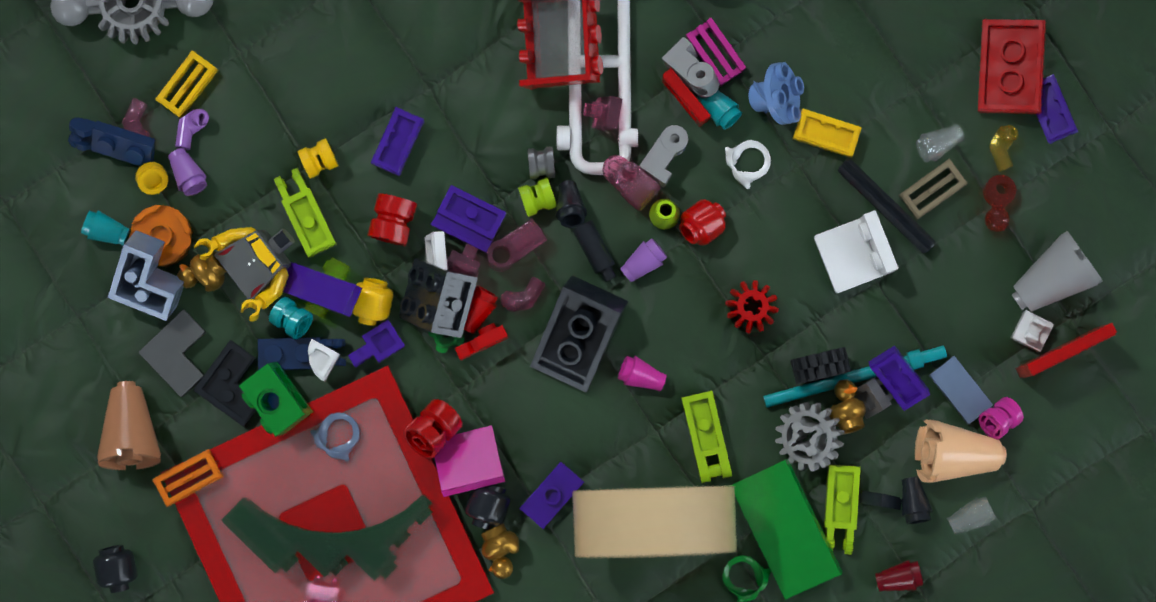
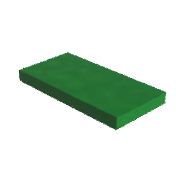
[731,458,843,600]

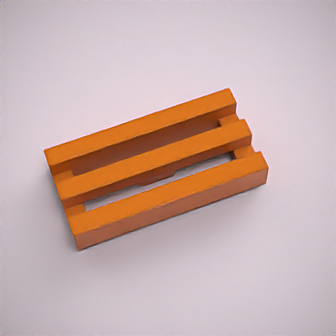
[152,449,224,507]

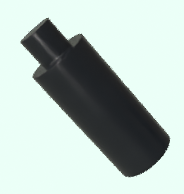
[572,220,617,282]

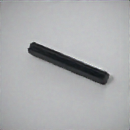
[838,158,936,254]

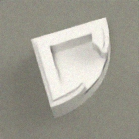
[308,339,340,382]

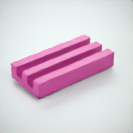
[685,18,746,87]

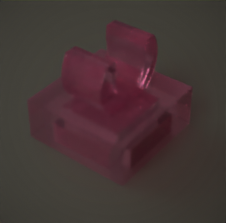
[583,96,623,131]
[447,244,481,277]
[305,575,339,602]

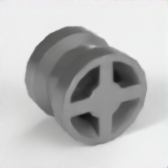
[528,147,555,180]

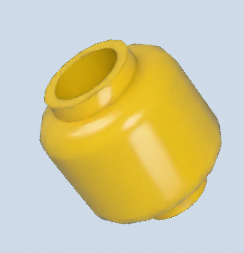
[352,278,393,326]

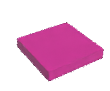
[435,425,505,497]

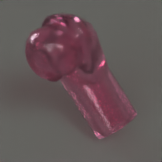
[122,98,150,137]

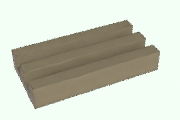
[898,158,968,221]

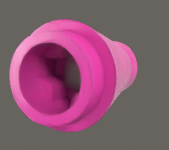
[618,356,667,392]

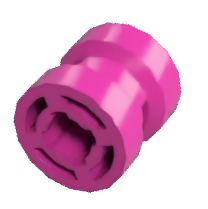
[979,397,1024,440]

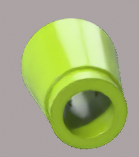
[649,199,680,230]

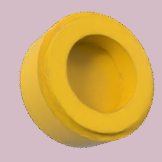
[136,162,168,195]

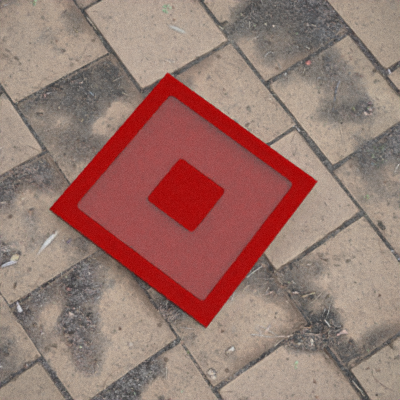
[161,366,494,602]

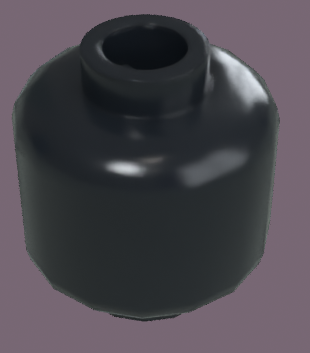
[465,485,511,530]
[93,545,138,593]

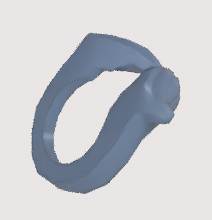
[310,412,360,461]

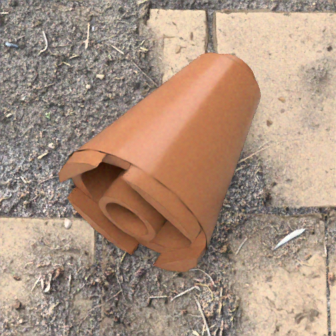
[97,381,161,470]

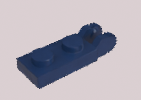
[68,117,156,166]
[258,337,346,370]

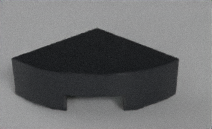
[858,490,902,510]

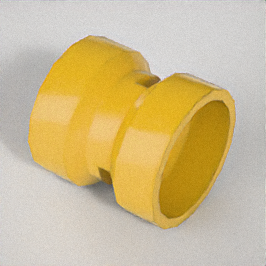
[297,138,338,179]

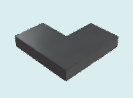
[138,309,206,398]

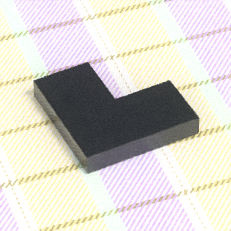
[193,340,257,427]

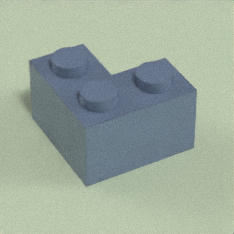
[108,230,184,321]

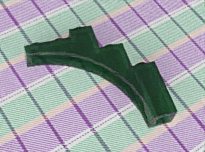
[221,494,434,581]

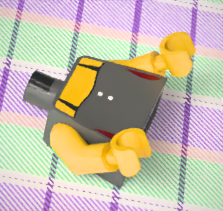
[194,227,295,322]

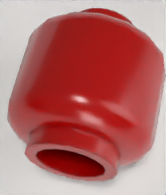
[679,199,726,246]

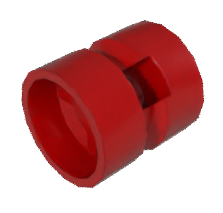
[367,193,417,246]
[403,399,463,459]

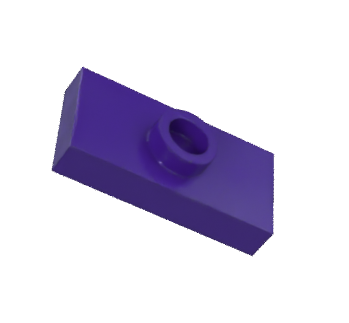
[1036,74,1078,144]
[371,107,425,177]
[869,345,930,411]
[519,461,584,529]

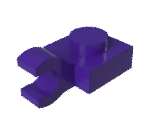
[348,320,405,368]

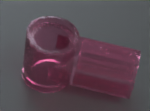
[487,218,547,272]

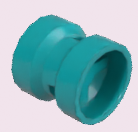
[269,297,313,339]

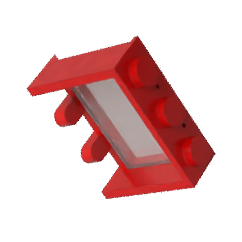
[517,0,603,90]

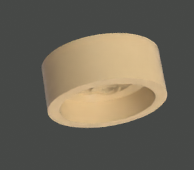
[573,486,737,557]

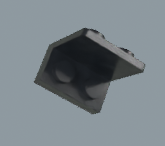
[399,258,478,338]

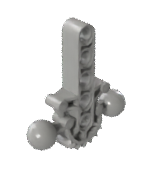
[50,0,213,44]

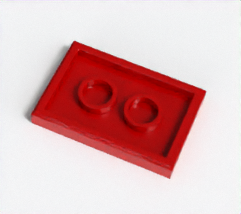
[978,19,1046,114]
[1015,323,1117,378]

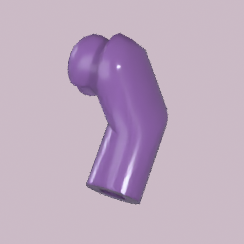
[175,109,209,150]

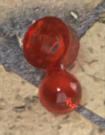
[983,175,1017,232]

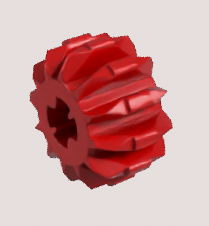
[725,280,779,334]

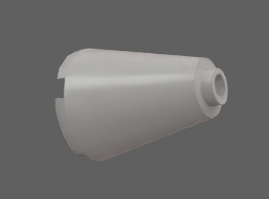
[1012,231,1103,312]

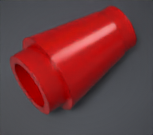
[464,285,498,334]

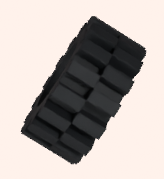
[790,347,851,385]

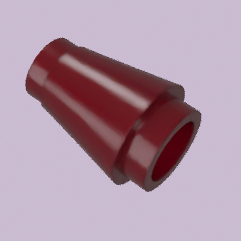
[875,559,924,592]

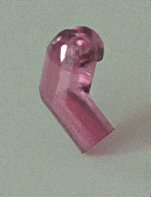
[501,276,546,312]

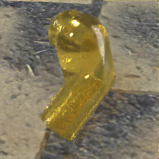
[989,125,1018,172]

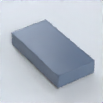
[928,356,993,425]

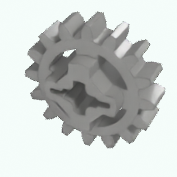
[775,402,844,471]

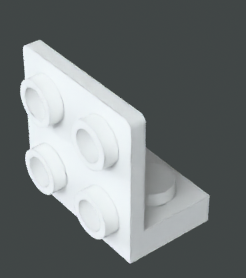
[814,210,899,293]

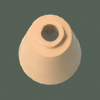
[915,419,1007,483]

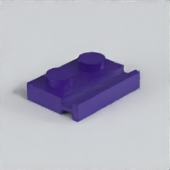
[431,185,507,254]

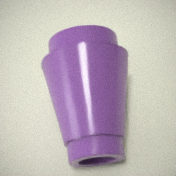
[168,148,207,196]
[620,238,667,282]

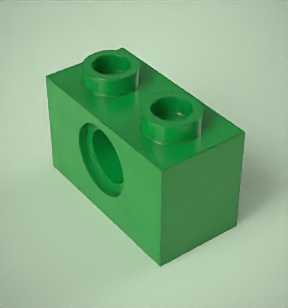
[239,362,313,437]

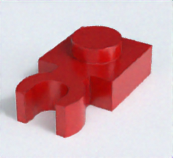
[455,323,509,360]

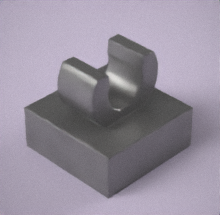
[854,378,893,419]

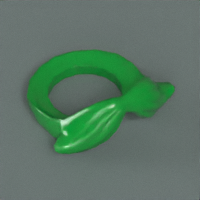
[722,555,771,602]

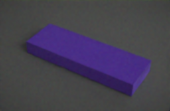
[283,262,362,317]

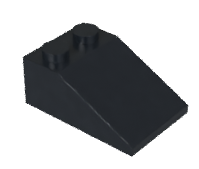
[530,275,629,393]

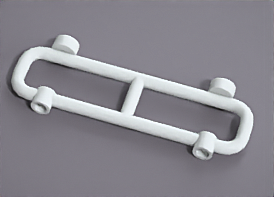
[557,0,638,175]

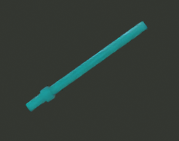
[763,345,947,408]

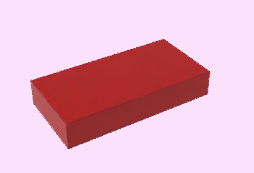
[662,68,711,127]

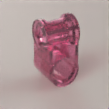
[602,155,661,212]

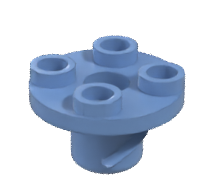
[748,62,804,125]

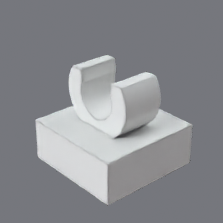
[1010,310,1054,352]

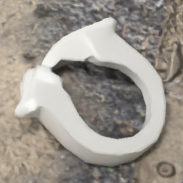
[725,140,771,189]

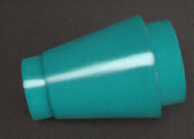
[697,90,742,130]
[81,210,130,245]

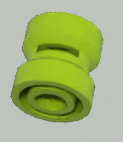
[518,178,557,217]

